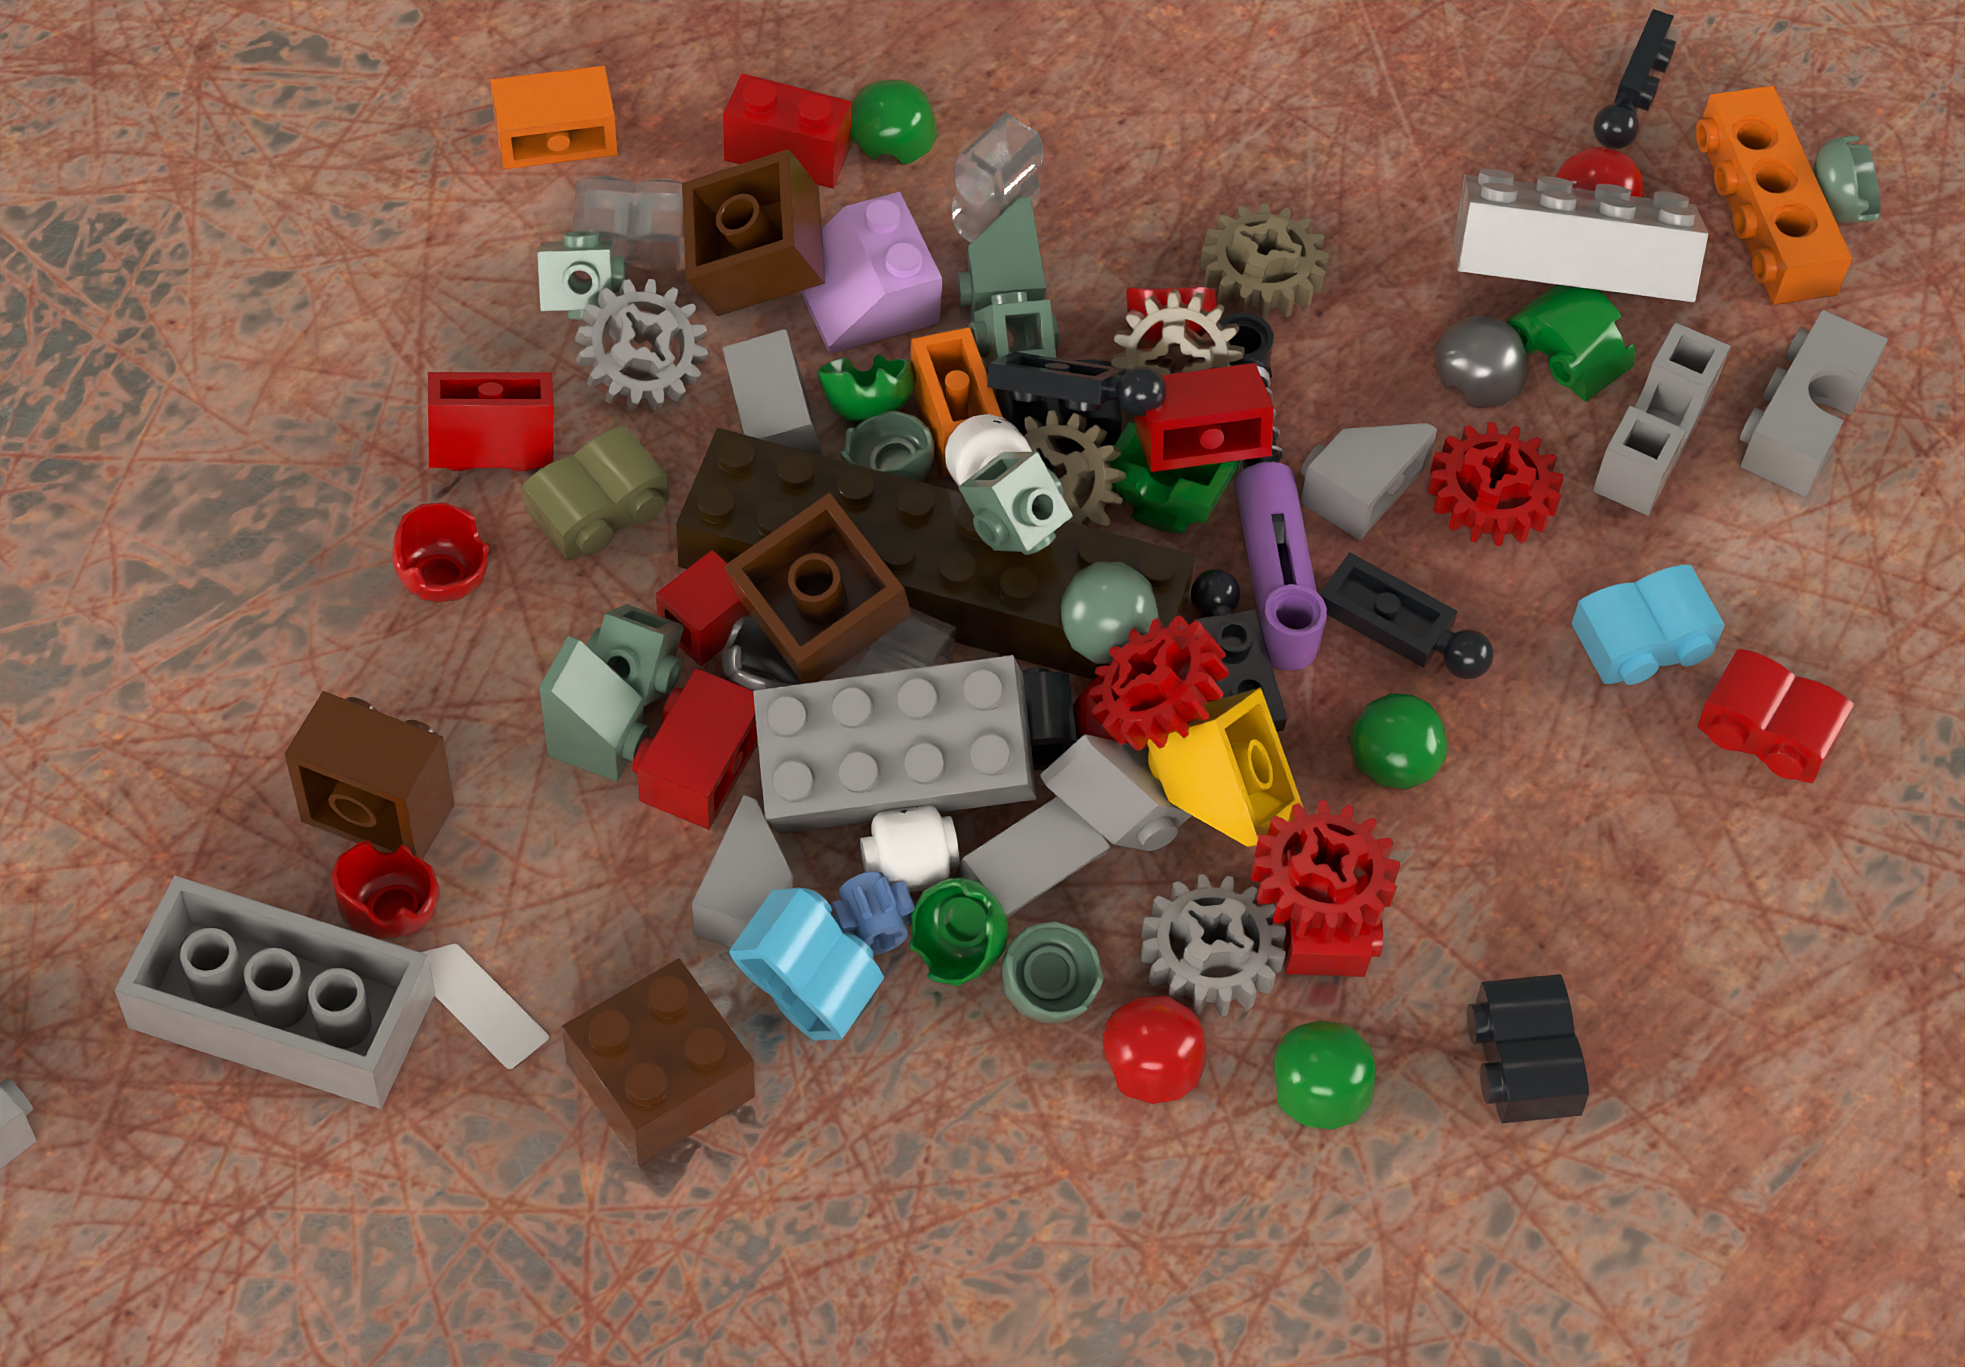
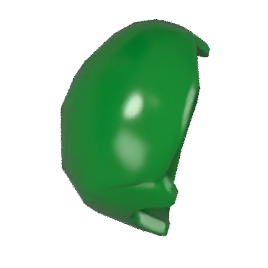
[851,79,938,164]
[816,354,916,423]
[1348,693,1448,790]
[909,878,1009,986]
[1273,1020,1376,1130]

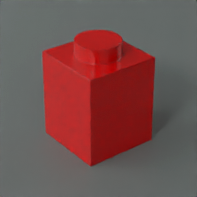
[656,550,750,666]

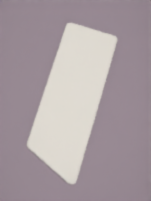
[421,944,549,1069]

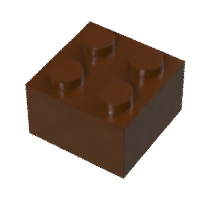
[682,149,825,316]
[724,492,912,684]
[285,691,454,860]
[562,958,755,1166]

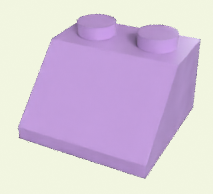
[800,192,942,354]

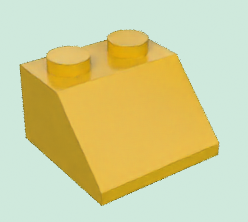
[1147,687,1304,847]

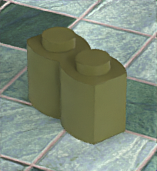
[522,426,669,560]

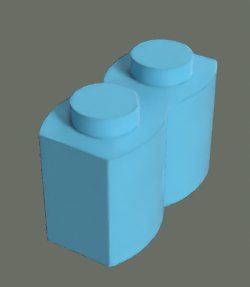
[1571,565,1725,685]
[729,888,884,1041]

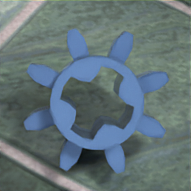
[831,872,916,955]

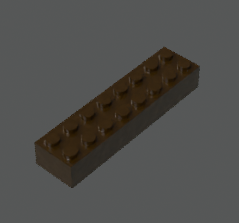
[676,428,1196,680]

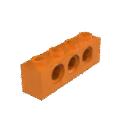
[1696,85,1853,305]

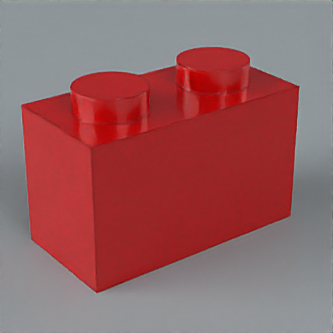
[723,73,852,189]
[1135,363,1274,472]
[428,372,554,471]
[632,668,758,830]

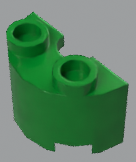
[1505,284,1635,402]
[1110,422,1239,534]

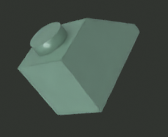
[956,197,1046,322]
[539,636,650,782]

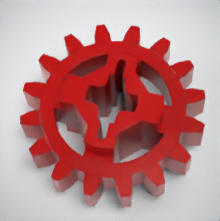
[1427,422,1564,546]
[1089,616,1229,751]
[1251,800,1400,943]

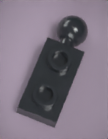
[1593,9,1677,149]
[987,352,1167,416]
[1319,552,1494,680]
[1191,569,1287,732]

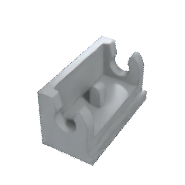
[722,329,823,456]
[953,796,1110,919]

